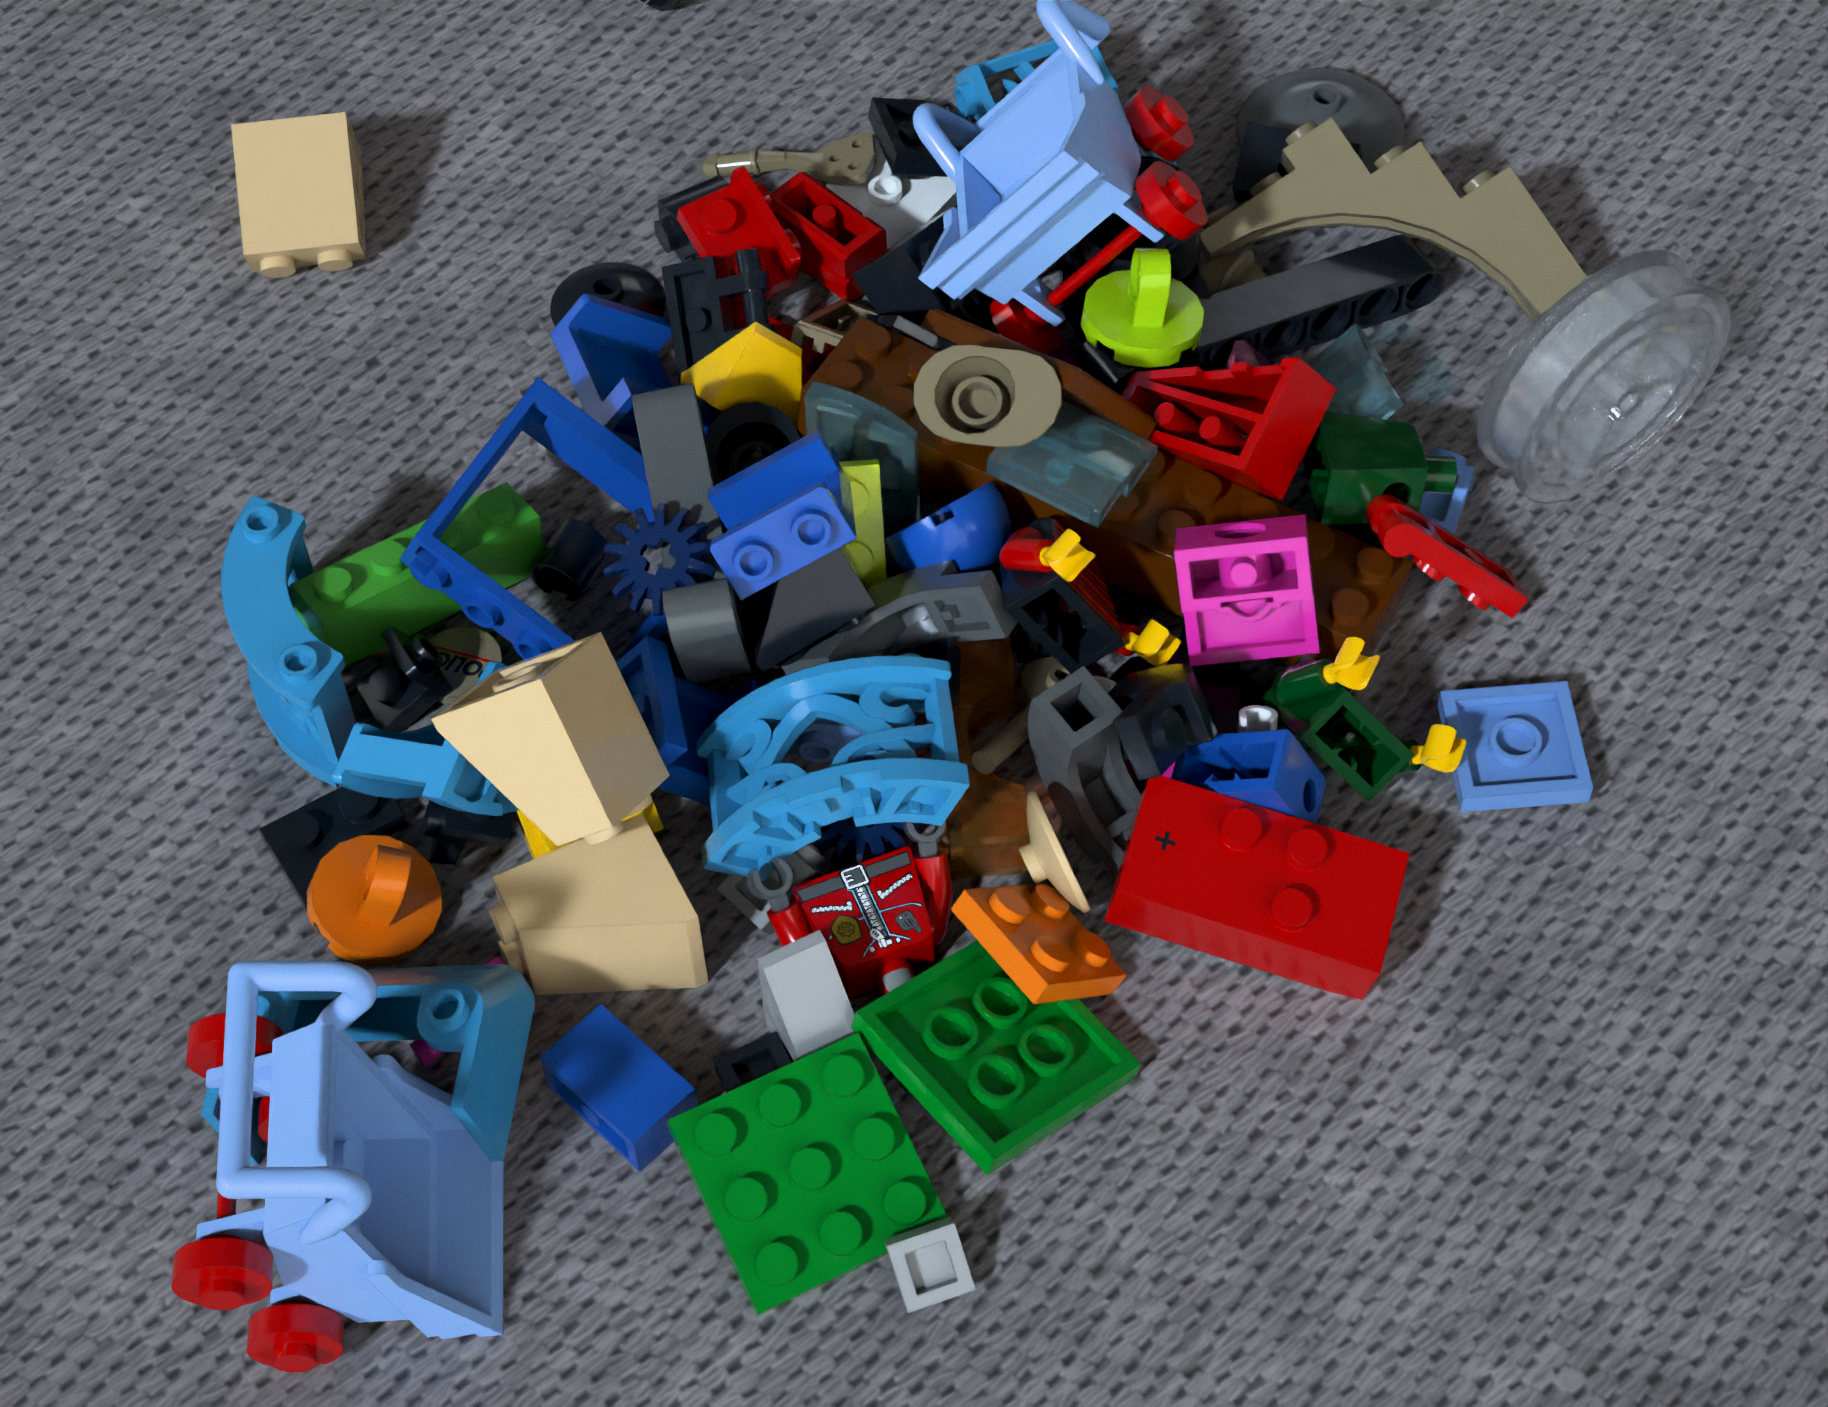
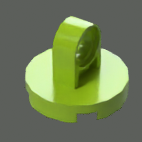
[1081,248,1204,368]

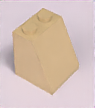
[231,112,366,278]
[431,632,670,846]
[489,813,708,995]

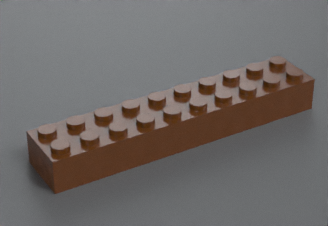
[797,316,1413,693]

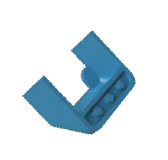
[201,964,535,1165]

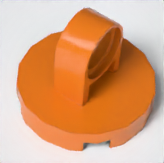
[307,835,442,967]

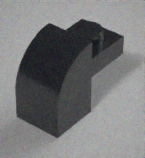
[1108,664,1218,781]

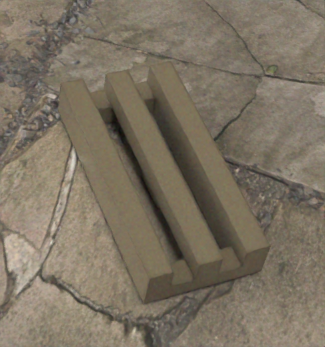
[790,299,878,354]

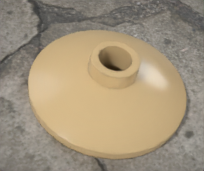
[1018,789,1091,913]

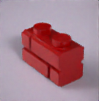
[770,171,887,302]

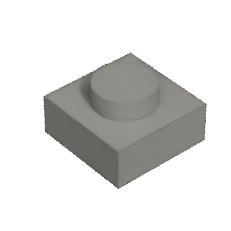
[883,1217,976,1313]

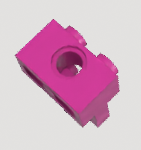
[1174,514,1320,666]

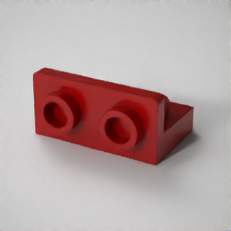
[676,166,802,313]

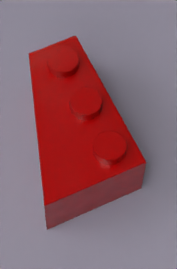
[1108,357,1337,500]

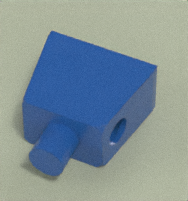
[1171,729,1326,824]

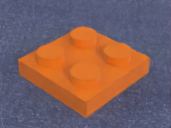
[951,883,1127,1004]

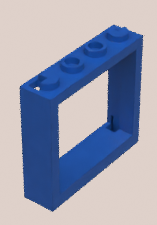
[399,377,668,661]

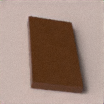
[920,308,1157,442]

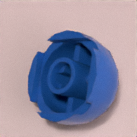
[885,481,1013,579]

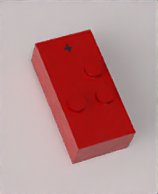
[1104,775,1410,1000]

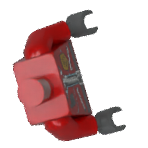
[746,820,954,999]

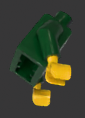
[1263,637,1467,802]

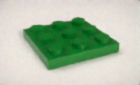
[850,940,1141,1175]
[667,1032,948,1317]

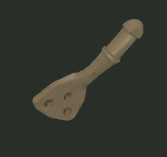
[702,132,877,185]

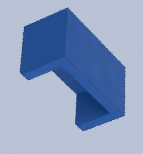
[540,1004,698,1172]

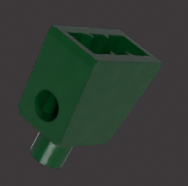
[1304,411,1457,525]

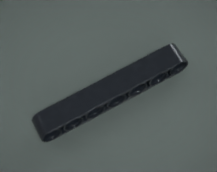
[1077,235,1445,395]

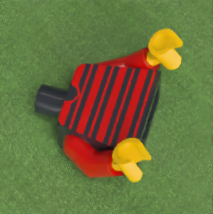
[999,517,1182,674]

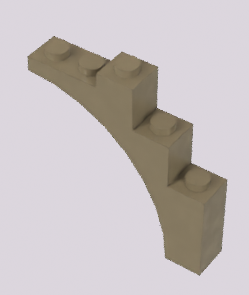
[1200,117,1590,324]

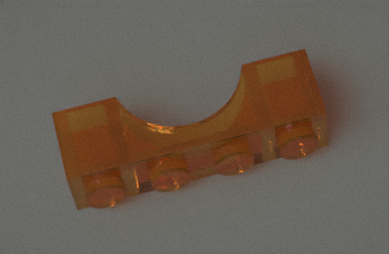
[926,634,1030,879]

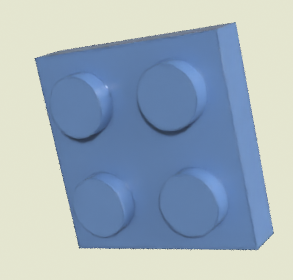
[1437,681,1593,813]

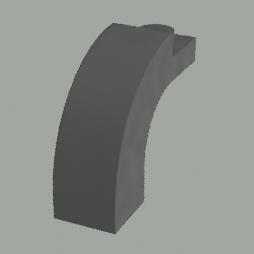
[781,561,1018,675]
[1028,666,1141,877]

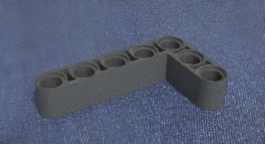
[632,382,752,684]

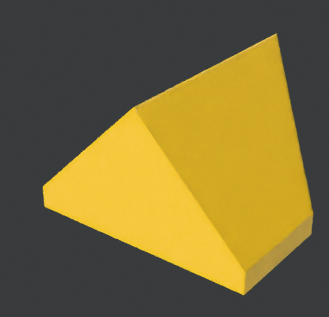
[680,322,802,430]

